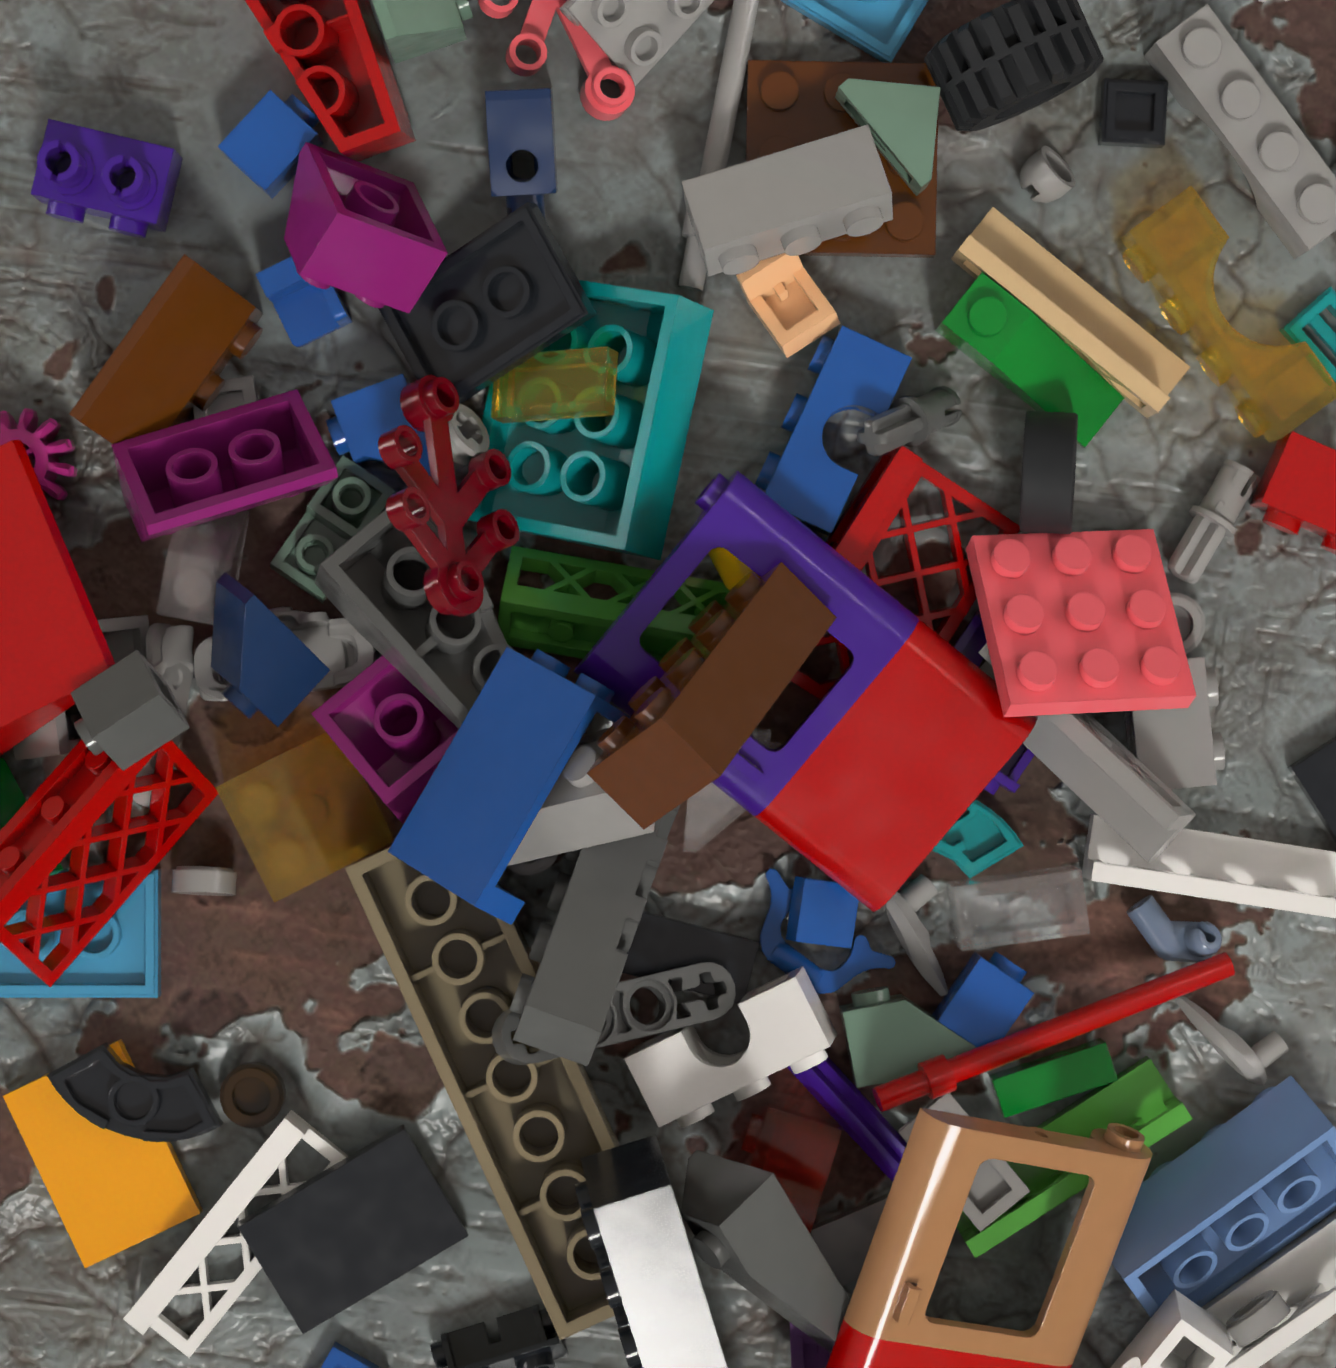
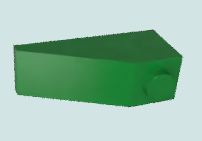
[935,272,1124,448]

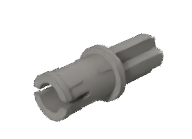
[1167,459,1261,584]

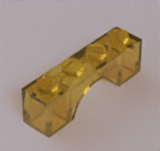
[1120,185,1336,443]

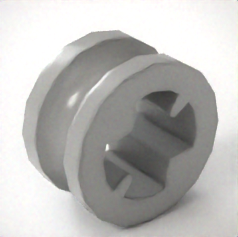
[448,404,490,469]

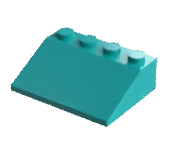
[468,280,714,560]

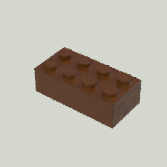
[587,562,837,830]

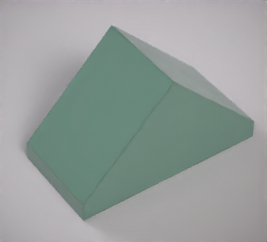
[835,78,940,196]

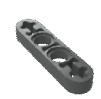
[492,962,736,1065]

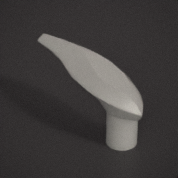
[886,874,948,996]
[1175,996,1289,1086]

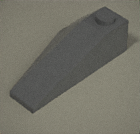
[315,510,512,729]
[681,1150,850,1353]

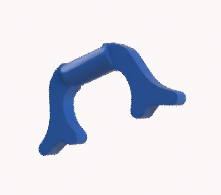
[759,869,896,994]

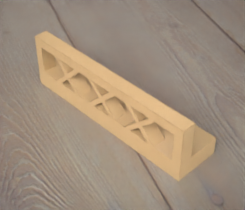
[951,207,1190,418]

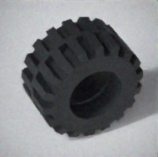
[924,0,1104,131]

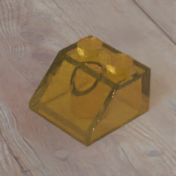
[215,732,395,903]

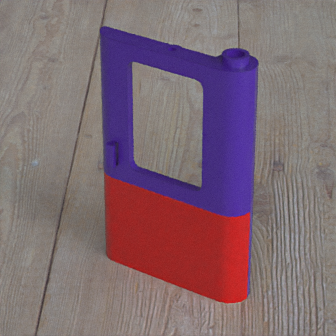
[573,471,1038,912]

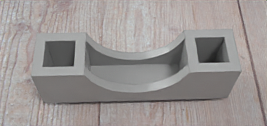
[1144,4,1336,260]

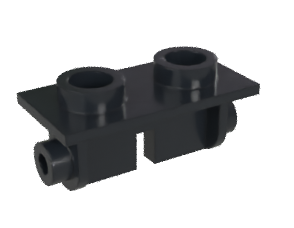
[430,1304,568,1368]

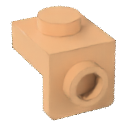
[736,253,841,358]

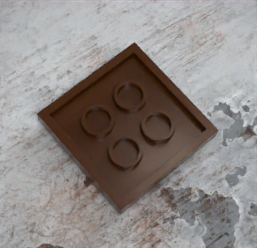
[745,60,938,258]

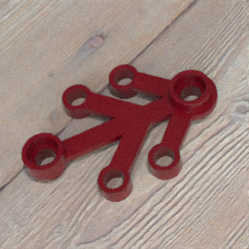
[378,375,519,617]

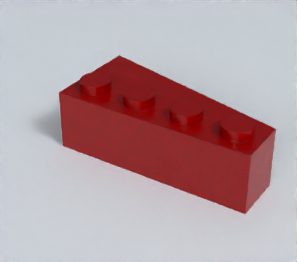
[245,0,416,162]

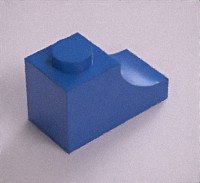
[326,374,431,476]

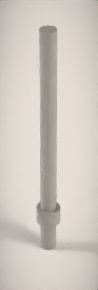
[678,0,759,292]

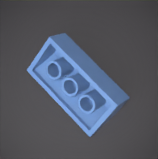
[1111,1075,1336,1318]

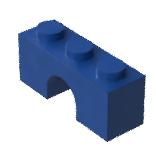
[755,325,912,536]

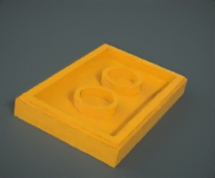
[3,1039,203,1268]

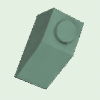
[372,0,473,64]
[839,986,977,1088]

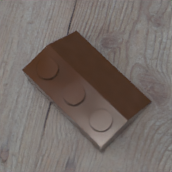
[69,254,263,444]

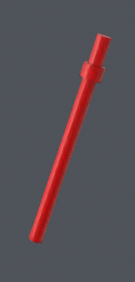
[872,952,1235,1112]

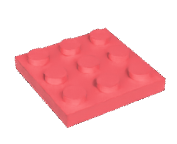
[966,529,1197,717]

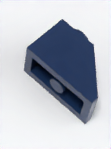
[211,572,330,727]

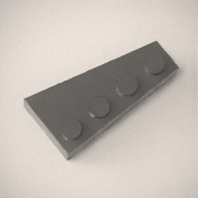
[509,805,680,1066]

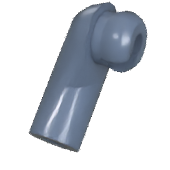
[1126,895,1222,963]

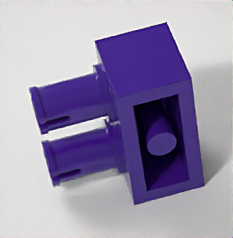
[31,119,183,238]

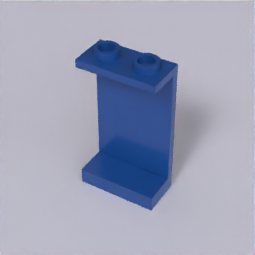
[388,647,630,925]

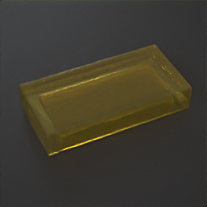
[491,346,618,423]

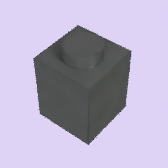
[71,650,190,771]

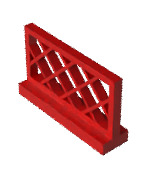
[791,446,1020,700]
[0,739,220,987]

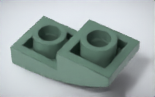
[270,455,396,603]

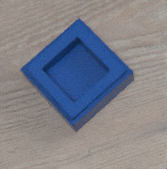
[786,876,859,949]

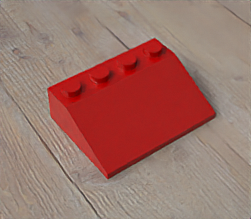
[0,440,115,756]

